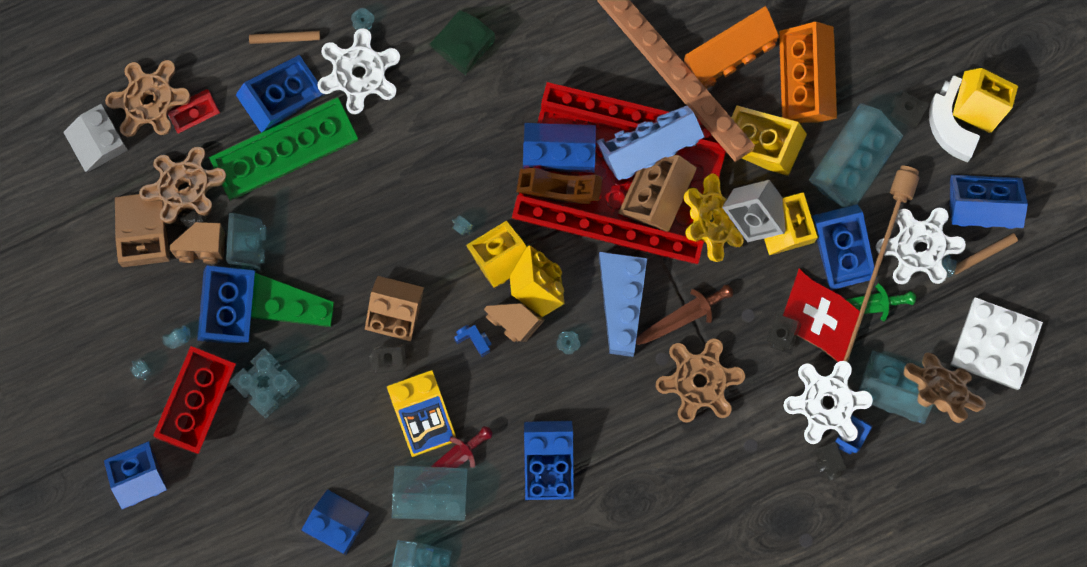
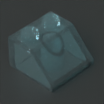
[226,213,267,270]

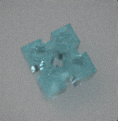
[229,348,300,419]

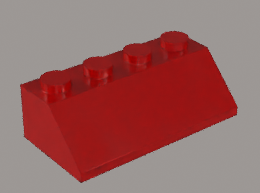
[153,346,236,454]

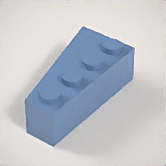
[596,106,704,180]
[599,252,647,357]

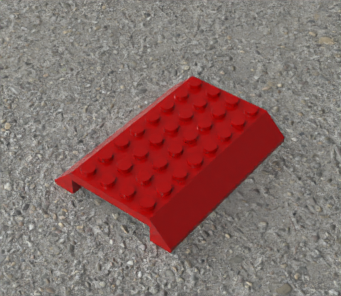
[512,82,726,265]

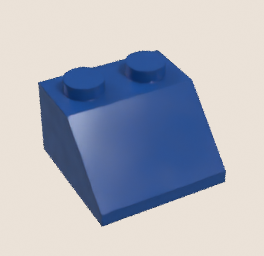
[104,441,167,509]
[301,489,370,555]

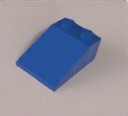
[236,55,324,133]
[811,205,877,290]

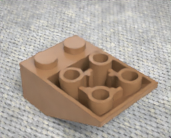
[115,194,170,267]

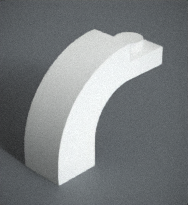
[929,75,980,162]

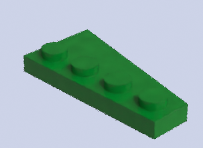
[242,268,334,327]

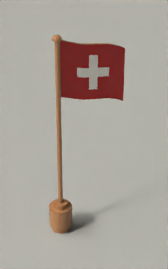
[781,166,920,362]

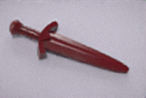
[402,426,493,501]

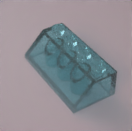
[809,103,903,208]

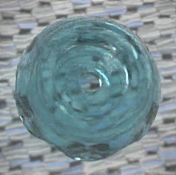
[162,325,191,349]

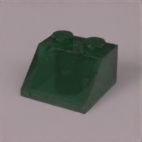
[429,10,495,75]

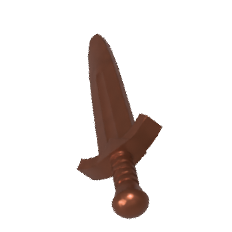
[636,285,733,345]

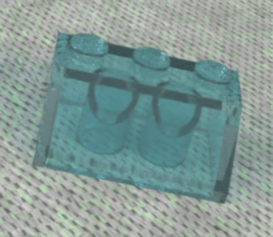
[858,350,933,424]
[392,466,468,521]

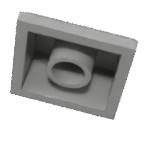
[64,104,128,173]
[722,180,786,242]

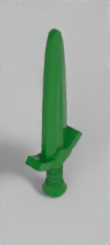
[847,283,916,322]

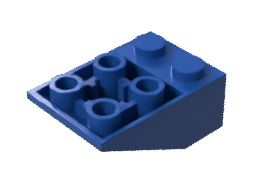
[524,421,574,500]

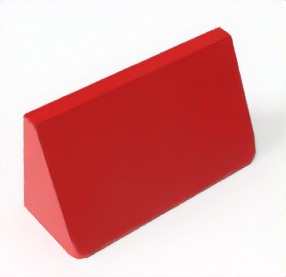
[168,89,220,134]

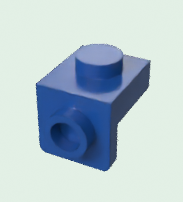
[454,325,491,357]
[835,415,873,454]

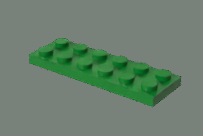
[209,97,359,201]

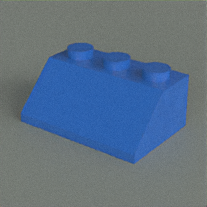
[523,123,596,173]
[950,175,1028,229]
[197,266,255,343]

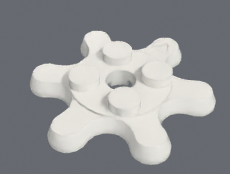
[318,28,400,114]
[876,208,966,284]
[784,361,873,444]

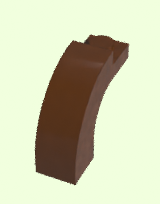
[516,168,603,204]

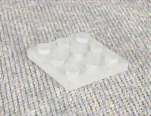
[950,297,1043,390]

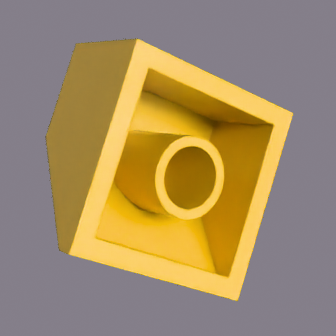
[466,221,526,288]

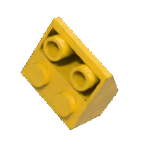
[953,68,1018,133]
[764,192,818,256]
[510,246,564,317]

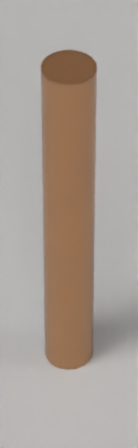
[249,31,320,44]
[951,233,1018,275]

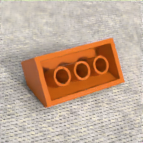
[684,6,779,89]
[779,22,837,123]

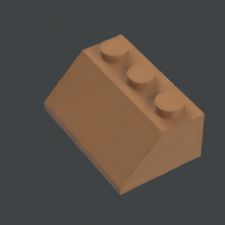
[619,155,697,232]

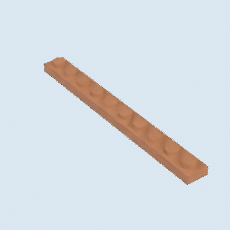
[597,0,755,162]

